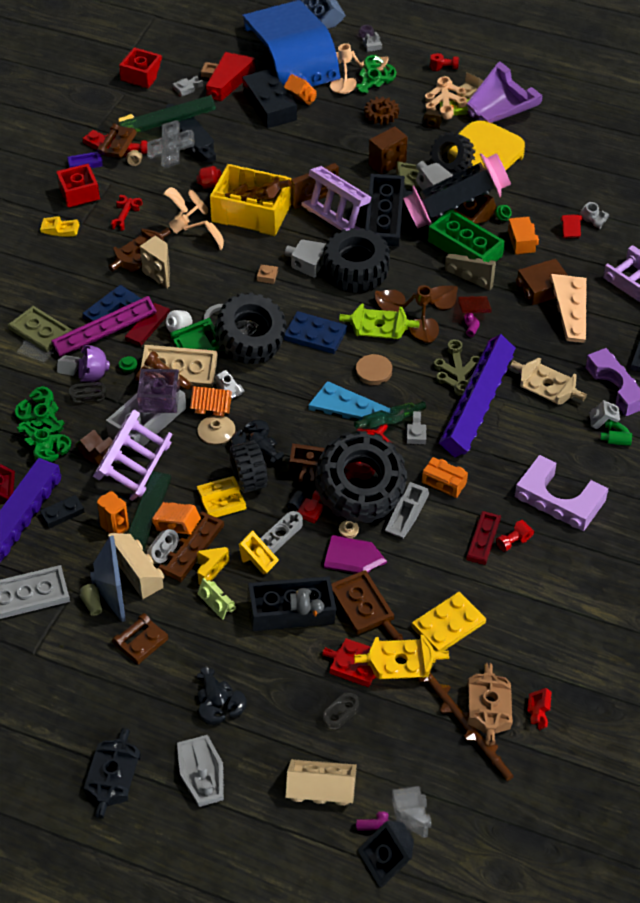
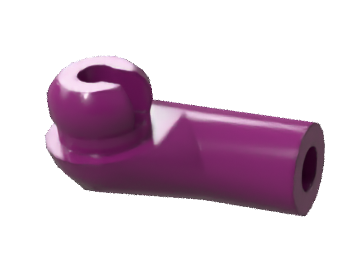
[464,313,480,337]
[356,812,390,831]

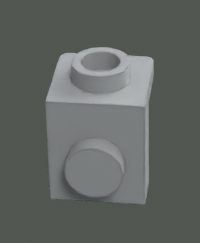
[590,400,620,429]

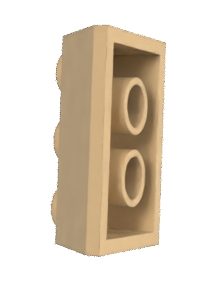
[108,533,164,599]
[286,759,357,806]

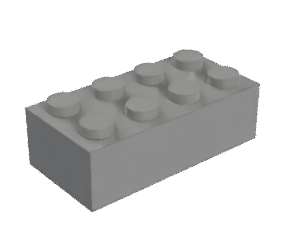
[106,376,186,453]

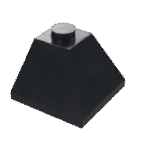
[358,821,414,887]

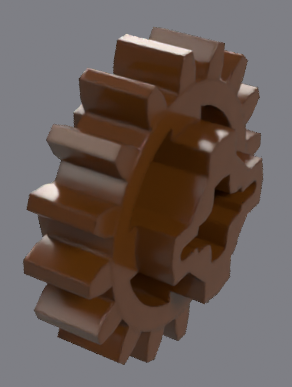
[365,97,399,125]

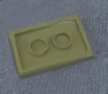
[8,306,72,353]

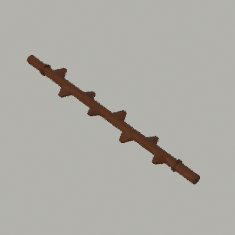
[382,620,514,781]

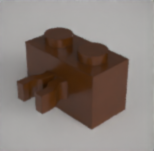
[289,443,325,483]

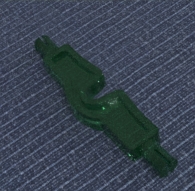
[354,401,426,429]

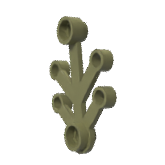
[434,339,480,396]

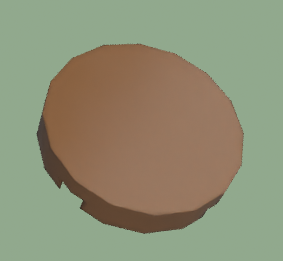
[356,354,392,385]

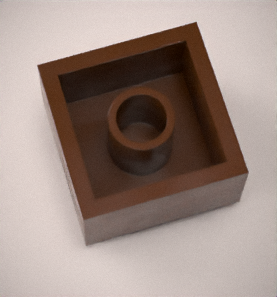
[369,126,408,174]

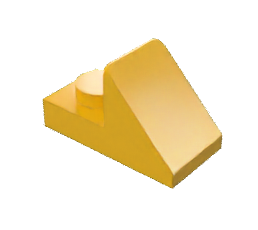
[239,530,279,575]
[197,547,229,585]

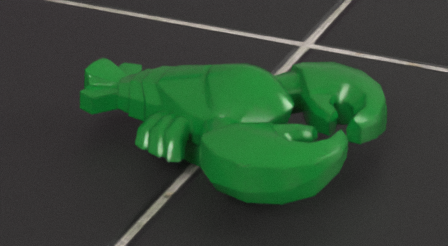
[356,55,396,94]
[15,386,65,434]
[17,421,72,462]

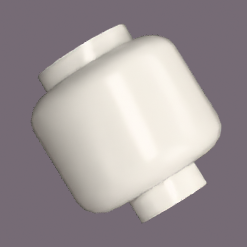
[166,310,193,333]

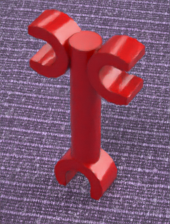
[111,195,142,231]

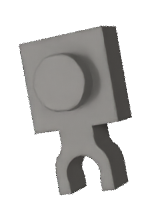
[173,76,203,97]

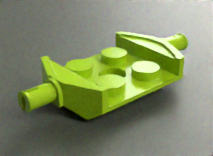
[339,304,420,339]

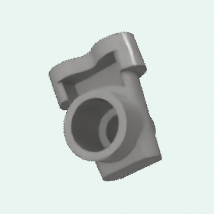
[579,202,609,229]
[215,370,245,400]

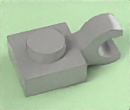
[407,411,426,444]

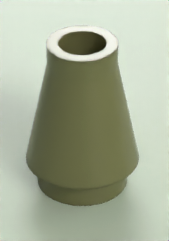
[79,584,102,616]

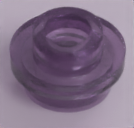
[359,25,374,38]

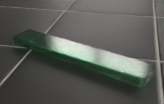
[119,95,216,133]
[128,471,171,552]

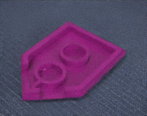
[324,535,387,574]

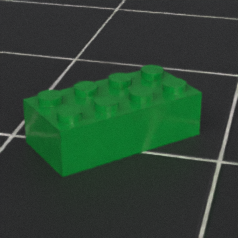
[428,210,505,262]

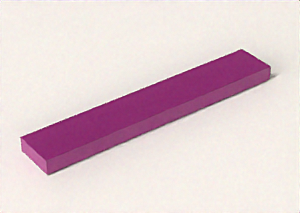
[51,296,157,358]

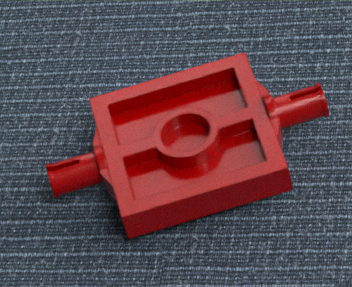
[322,638,376,687]

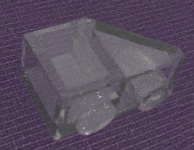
[392,786,432,838]

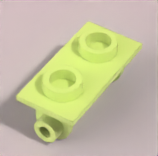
[197,578,236,620]

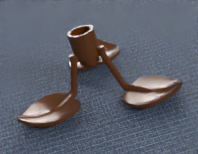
[375,285,458,343]

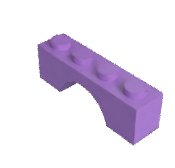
[585,348,640,417]

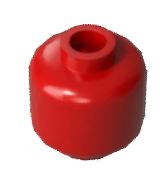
[197,166,222,189]

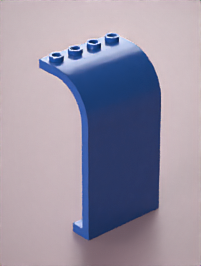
[243,0,341,93]

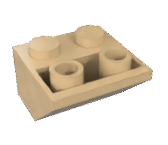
[140,236,170,288]

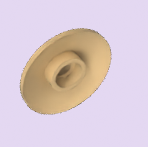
[198,415,235,445]

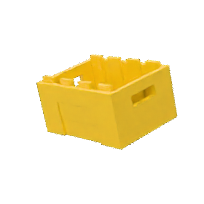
[210,164,291,236]

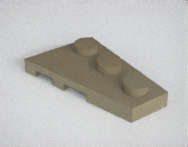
[445,253,496,291]

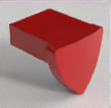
[561,215,582,238]

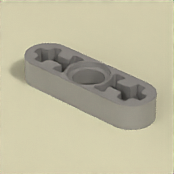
[260,511,303,554]

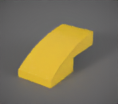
[40,216,80,237]

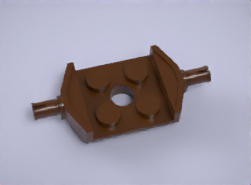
[225,176,292,202]
[108,227,171,272]

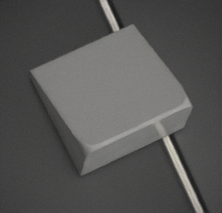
[57,355,81,376]

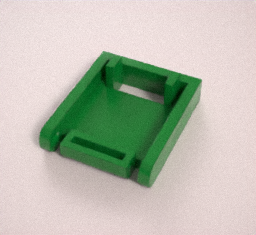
[170,318,225,353]

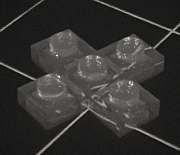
[147,120,194,168]

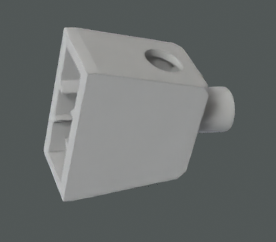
[416,161,453,190]
[285,240,326,278]

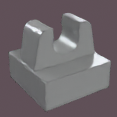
[363,32,382,52]

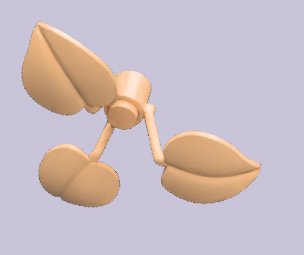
[330,44,389,94]
[164,188,224,250]

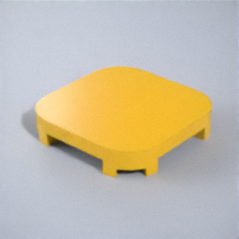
[447,121,525,171]

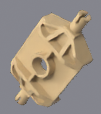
[510,358,587,404]

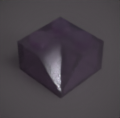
[137,369,180,413]

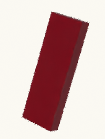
[125,303,170,347]
[466,511,501,565]

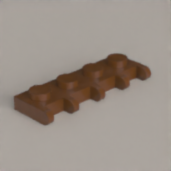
[158,512,224,582]

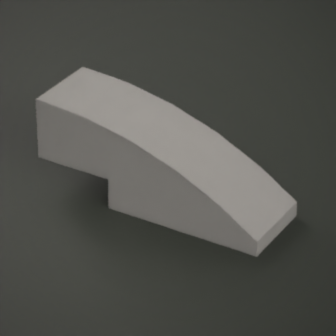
[385,482,429,538]

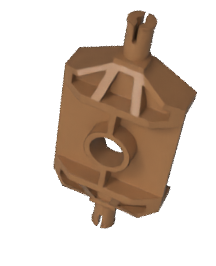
[467,663,512,745]

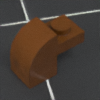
[75,430,113,465]

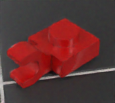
[297,490,324,524]
[528,688,551,729]

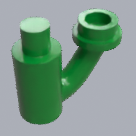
[600,419,632,446]

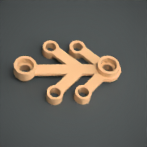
[425,76,467,120]

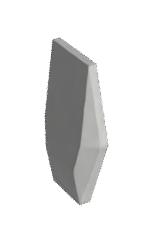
[177,735,224,807]

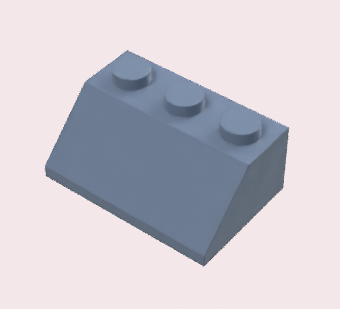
[301,0,346,28]

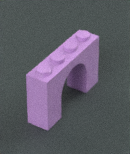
[515,455,608,532]

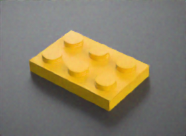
[412,592,486,651]

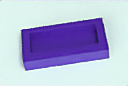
[67,152,103,168]

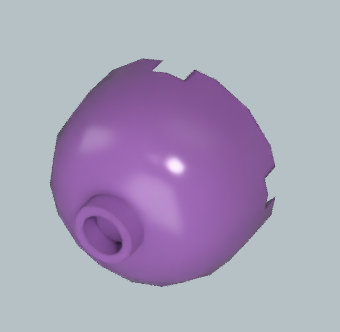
[78,345,109,382]

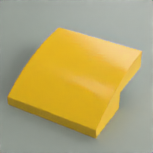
[197,476,247,518]

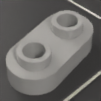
[147,529,179,564]

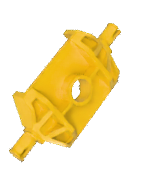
[354,635,449,679]

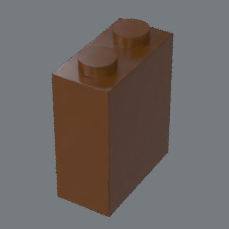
[516,258,568,305]

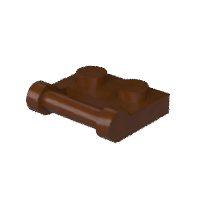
[97,124,137,158]
[112,613,169,665]

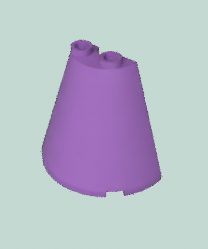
[467,62,542,123]

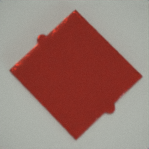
[458,296,492,313]

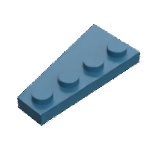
[309,381,392,426]

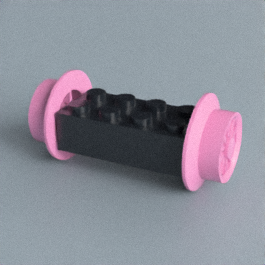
[403,153,511,229]

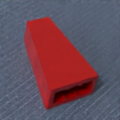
[206,52,255,101]

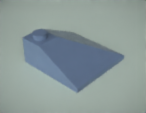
[90,535,126,622]

